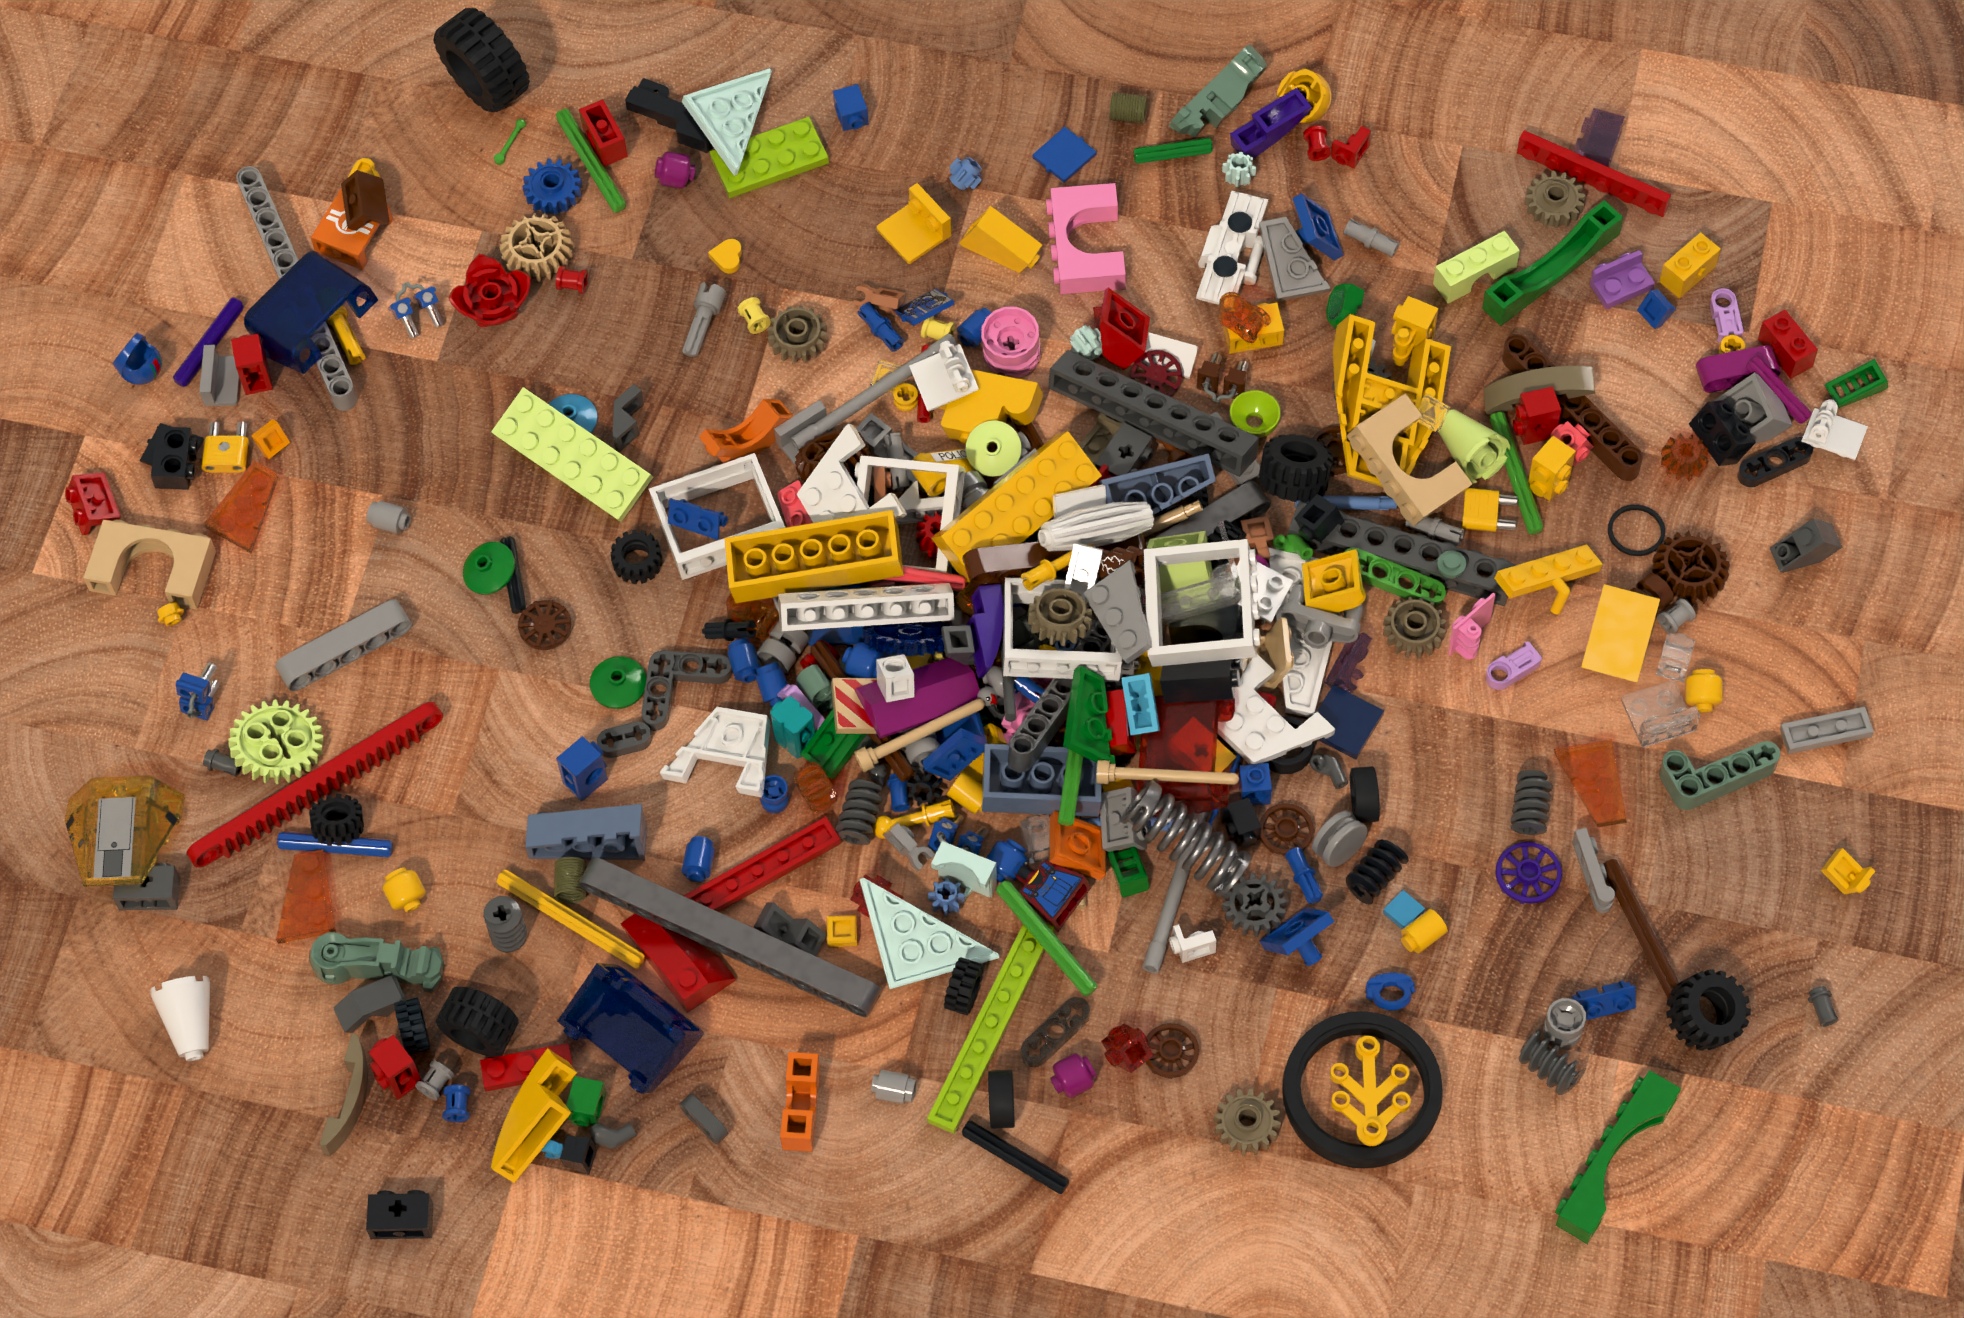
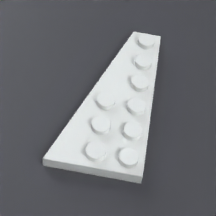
[1268,548,1340,718]

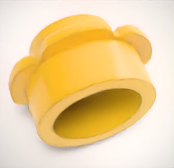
[157,602,184,627]

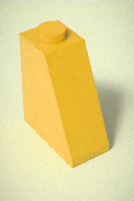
[958,206,1042,274]

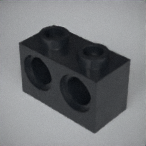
[1689,400,1756,466]
[151,426,198,490]

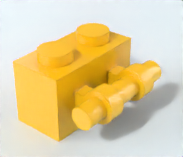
[1391,296,1438,367]

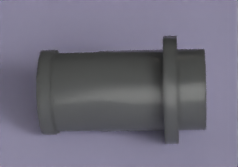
[203,748,242,777]
[1808,986,1839,1027]

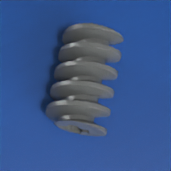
[1510,770,1553,835]
[836,779,883,846]
[483,896,527,953]
[1519,1029,1586,1095]

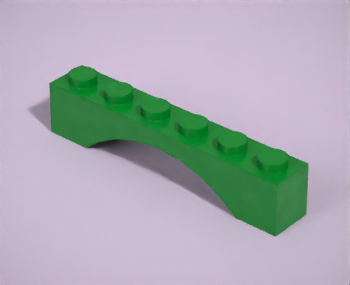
[1482,200,1623,326]
[1555,1070,1681,1245]

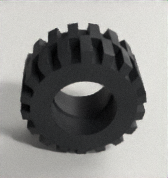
[1259,434,1333,502]
[1666,969,1751,1051]
[436,986,519,1057]

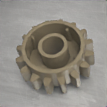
[1525,171,1585,228]
[767,306,828,364]
[1028,588,1092,646]
[1383,597,1446,659]
[1214,1088,1281,1156]

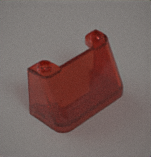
[1137,695,1235,818]

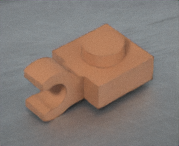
[854,284,905,311]
[1240,516,1274,564]

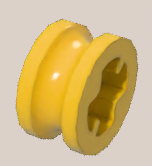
[1719,335,1745,354]
[893,383,918,411]

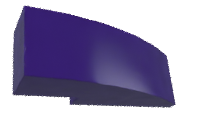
[1230,88,1312,158]
[966,584,1004,678]

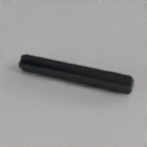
[962,1121,1069,1194]

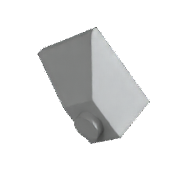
[1714,372,1793,444]

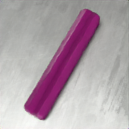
[1746,356,1812,424]

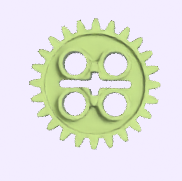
[228,699,324,784]

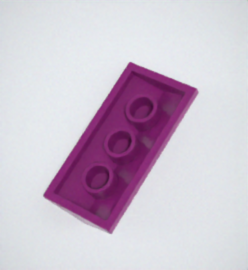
[855,657,979,739]

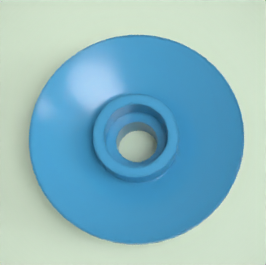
[549,394,598,433]

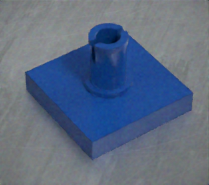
[1293,193,1344,261]
[1259,907,1334,966]

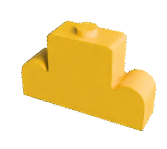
[938,369,1043,448]

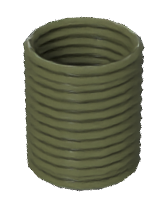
[1109,92,1147,125]
[554,856,587,903]

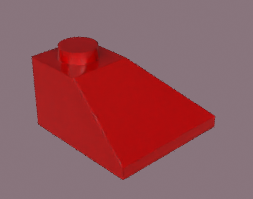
[1100,287,1150,370]

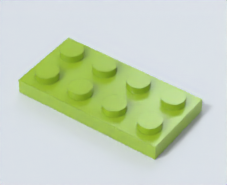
[709,117,829,198]

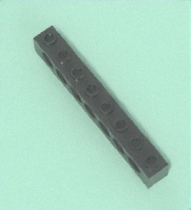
[1048,350,1259,477]
[1288,501,1517,606]

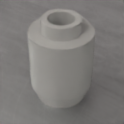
[366,501,411,534]
[871,1069,917,1104]

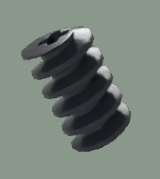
[1346,839,1409,905]

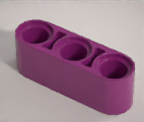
[1696,345,1781,393]

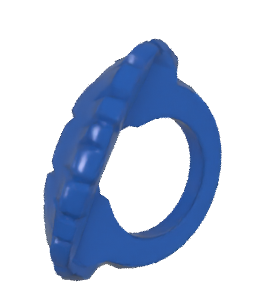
[1365,972,1416,1010]

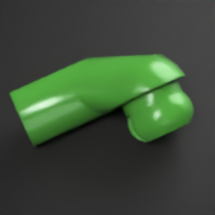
[1273,534,1313,560]

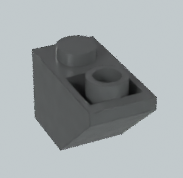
[1770,518,1843,573]

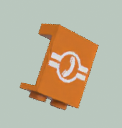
[311,188,393,270]

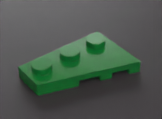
[1063,666,1116,764]

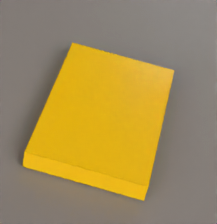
[1581,584,1660,682]

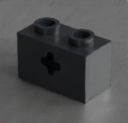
[366,1190,433,1240]

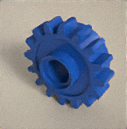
[522,159,583,215]

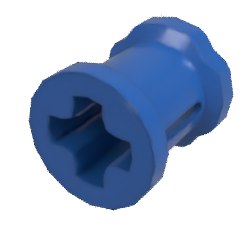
[442,1085,471,1123]

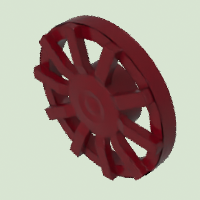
[1130,350,1182,397]

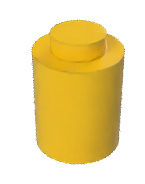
[1401,909,1448,954]

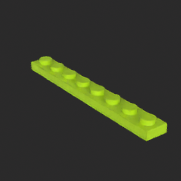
[927,923,1054,1134]

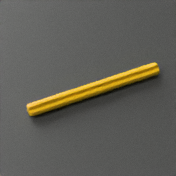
[496,870,646,969]

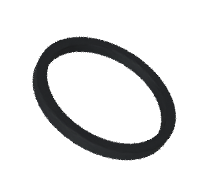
[1608,505,1665,556]

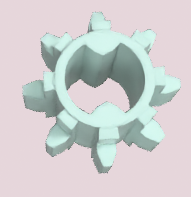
[1222,152,1256,187]
[1070,325,1102,361]

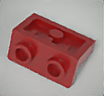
[65,472,121,535]

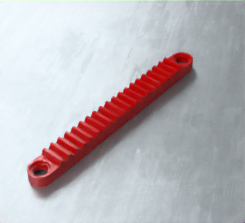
[187,702,443,868]

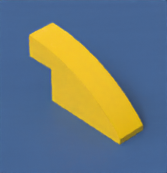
[491,1048,577,1183]

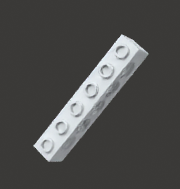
[778,583,954,631]

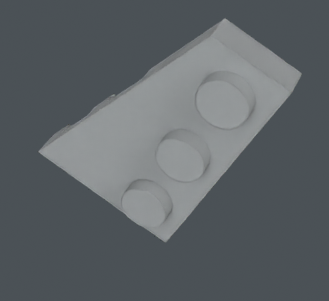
[1259,217,1331,302]
[1083,560,1152,664]

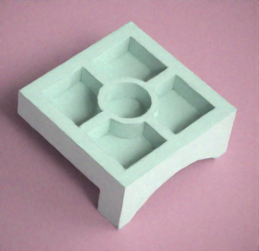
[931,841,997,900]

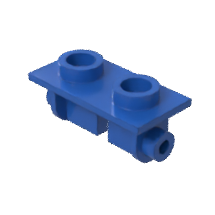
[668,498,728,540]
[1571,980,1636,1020]

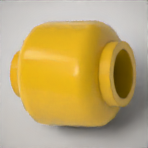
[1685,669,1723,713]
[382,867,426,913]

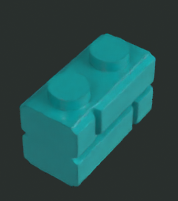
[770,696,816,759]

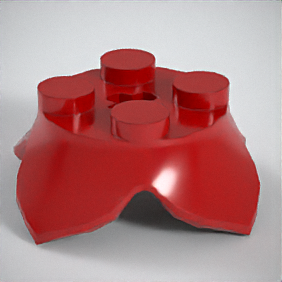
[449,254,531,327]

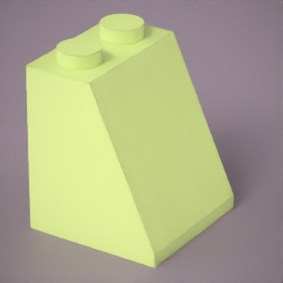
[1147,531,1217,614]

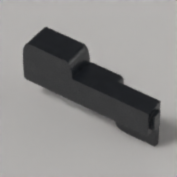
[625,78,714,153]

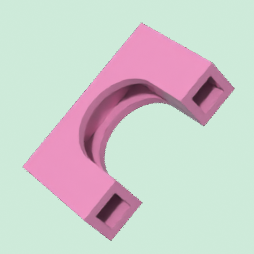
[1046,183,1126,294]

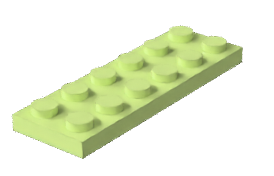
[491,387,653,522]

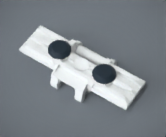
[1196,191,1268,308]

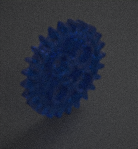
[863,621,950,656]

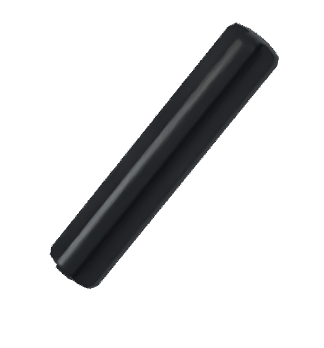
[500,536,526,614]

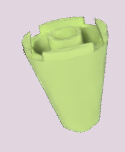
[1437,409,1510,483]

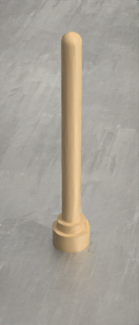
[854,699,985,773]
[1097,760,1239,785]

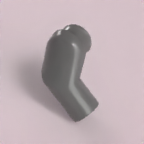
[1309,754,1348,789]
[590,1123,637,1149]

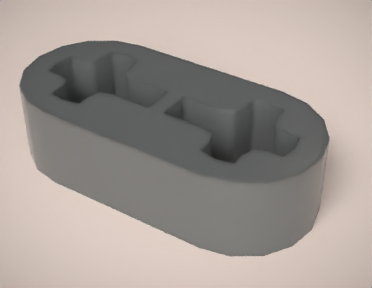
[597,721,652,758]
[679,1094,729,1144]

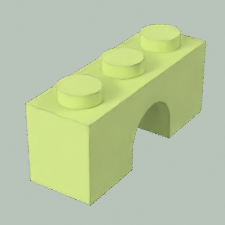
[1433,231,1520,304]

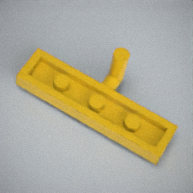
[1494,544,1603,615]

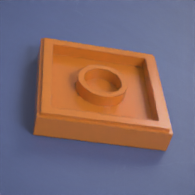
[1049,811,1106,880]

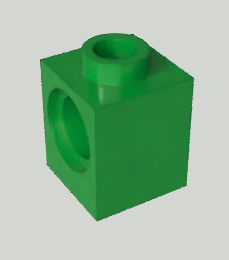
[566,1076,607,1127]

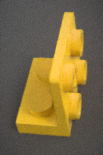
[877,183,952,264]

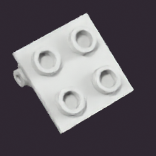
[909,341,979,412]
[1802,399,1868,460]
[1220,561,1293,624]

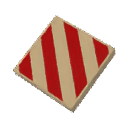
[831,678,877,734]

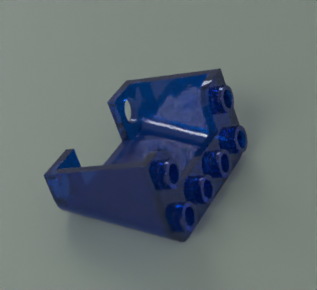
[244,251,378,374]

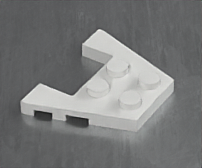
[797,424,907,523]
[1212,654,1335,765]
[660,707,771,797]

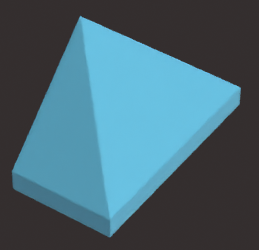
[1121,673,1160,735]

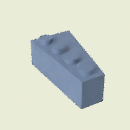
[1095,454,1216,515]
[525,804,647,860]

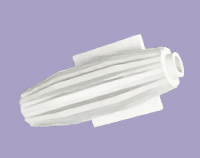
[1038,484,1154,551]

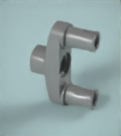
[1281,584,1363,649]

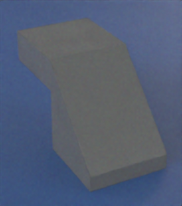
[613,384,644,452]
[941,625,975,665]
[754,902,827,956]
[333,975,406,1033]

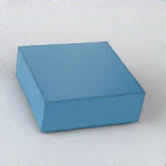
[1383,890,1425,929]

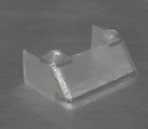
[1139,521,1242,626]

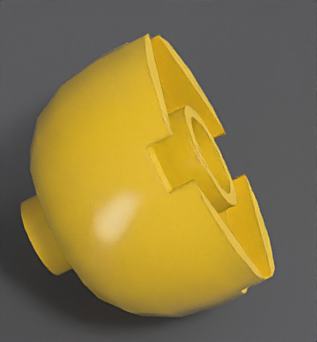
[1277,69,1332,123]

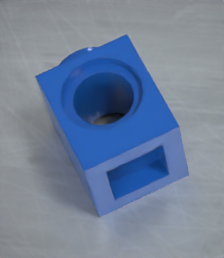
[833,84,869,131]
[1238,763,1272,806]

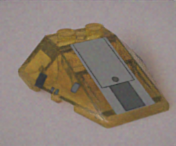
[65,775,185,887]

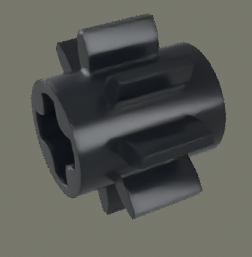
[906,769,944,806]

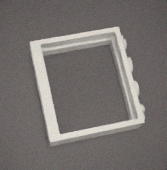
[649,453,785,580]
[855,456,966,574]
[1144,539,1261,667]
[1003,578,1122,681]

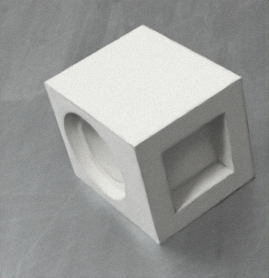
[876,654,915,702]

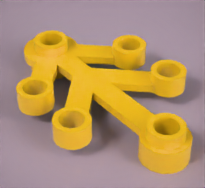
[1330,1036,1411,1146]

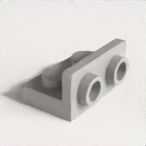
[1100,787,1149,852]

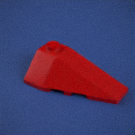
[620,914,736,1013]

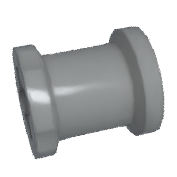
[1657,598,1696,635]
[415,1060,454,1101]

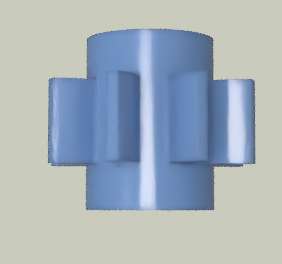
[949,157,982,190]
[928,878,965,917]

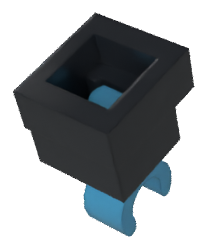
[541,1135,597,1175]

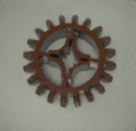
[795,428,870,483]
[1652,530,1730,606]

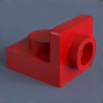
[1331,126,1371,169]

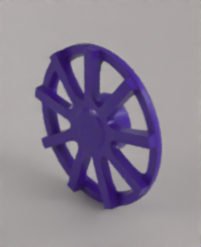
[1495,842,1562,904]

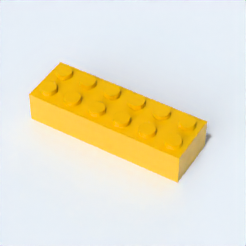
[931,431,1102,583]
[724,510,904,603]

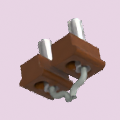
[1196,353,1248,402]

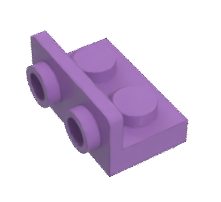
[1590,250,1655,310]

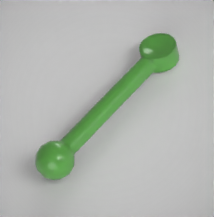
[494,119,526,165]

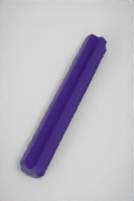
[173,297,244,387]

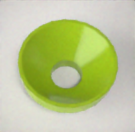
[1229,390,1280,438]

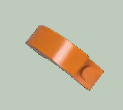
[699,399,793,463]

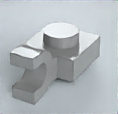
[883,823,935,872]

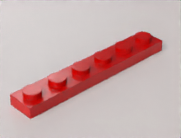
[1517,130,1671,217]
[683,816,841,912]

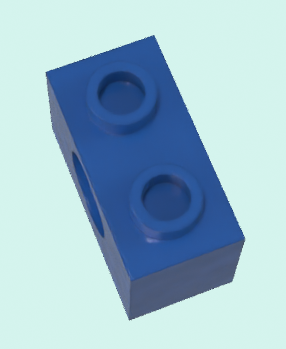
[556,736,608,801]

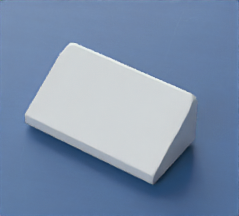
[1141,332,1199,379]

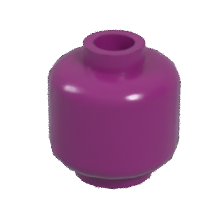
[654,152,695,189]
[1050,1053,1097,1098]

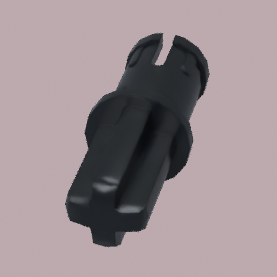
[702,619,757,641]

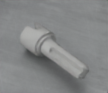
[682,282,726,358]

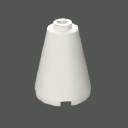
[150,976,210,1061]

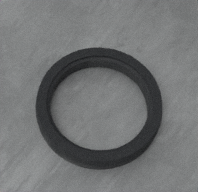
[1282,1011,1443,1169]

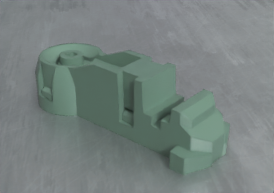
[1169,44,1268,137]
[309,932,444,992]

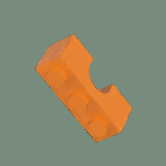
[780,1052,820,1152]

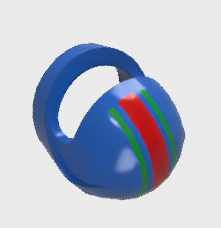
[112,332,162,385]

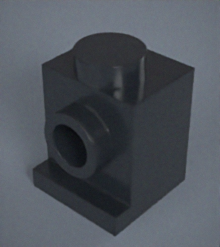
[1295,494,1345,543]
[1220,797,1261,848]

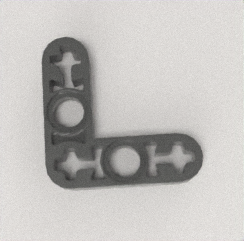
[642,650,732,731]

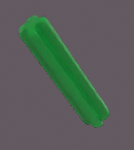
[1133,138,1213,164]

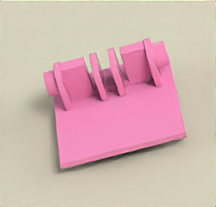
[1448,593,1495,660]

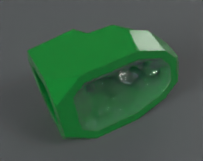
[1326,284,1364,329]

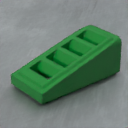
[1824,359,1888,408]
[1106,847,1149,897]

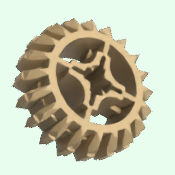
[500,213,574,282]

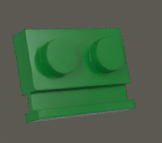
[800,709,867,780]

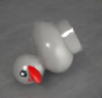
[977,665,1018,706]

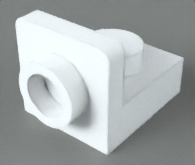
[1169,924,1216,963]

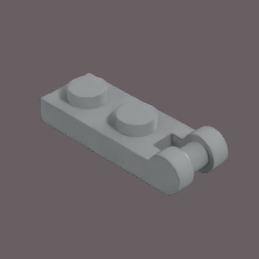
[1572,828,1615,913]

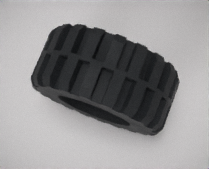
[433,8,530,112]

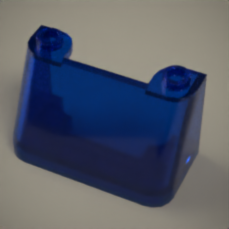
[557,963,704,1094]

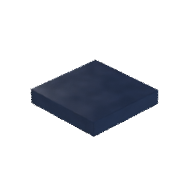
[1317,685,1384,759]

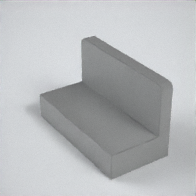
[200,345,240,406]
[774,400,837,465]

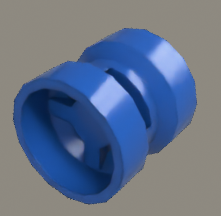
[760,775,789,813]

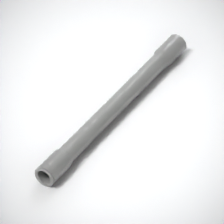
[790,333,957,451]
[1142,785,1216,974]

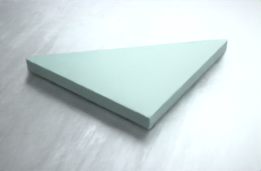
[682,68,772,176]
[859,877,999,989]

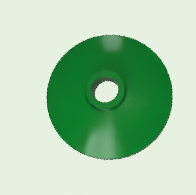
[463,542,515,595]
[590,656,646,709]

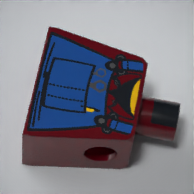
[1016,860,1091,932]

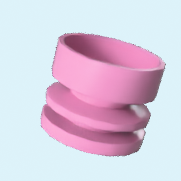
[981,307,1041,379]

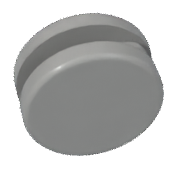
[1312,811,1367,867]

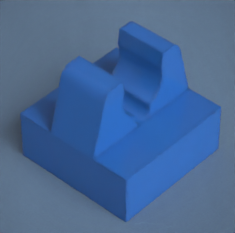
[1637,289,1676,329]

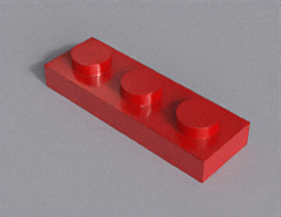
[480,1043,573,1092]

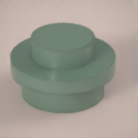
[1437,551,1466,579]

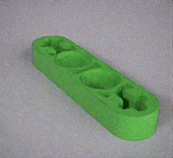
[1344,547,1446,608]

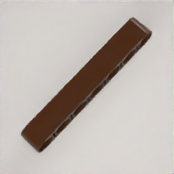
[1502,334,1643,481]
[962,533,1147,586]

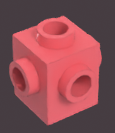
[1551,421,1594,466]

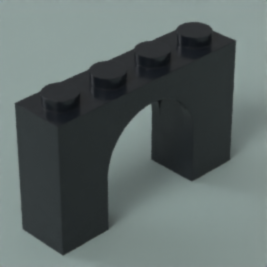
[1160,605,1244,704]

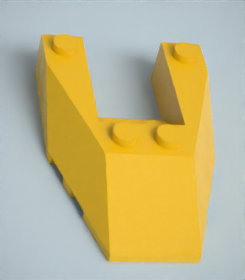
[1333,314,1451,487]

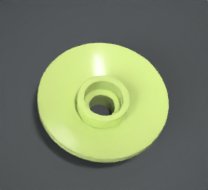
[966,421,1022,477]

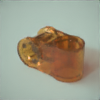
[1217,292,1271,343]
[726,594,779,641]

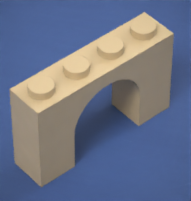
[1347,393,1472,527]
[83,520,216,610]

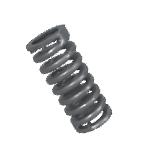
[1120,780,1252,898]

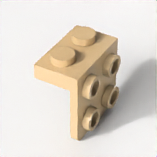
[1238,617,1294,693]

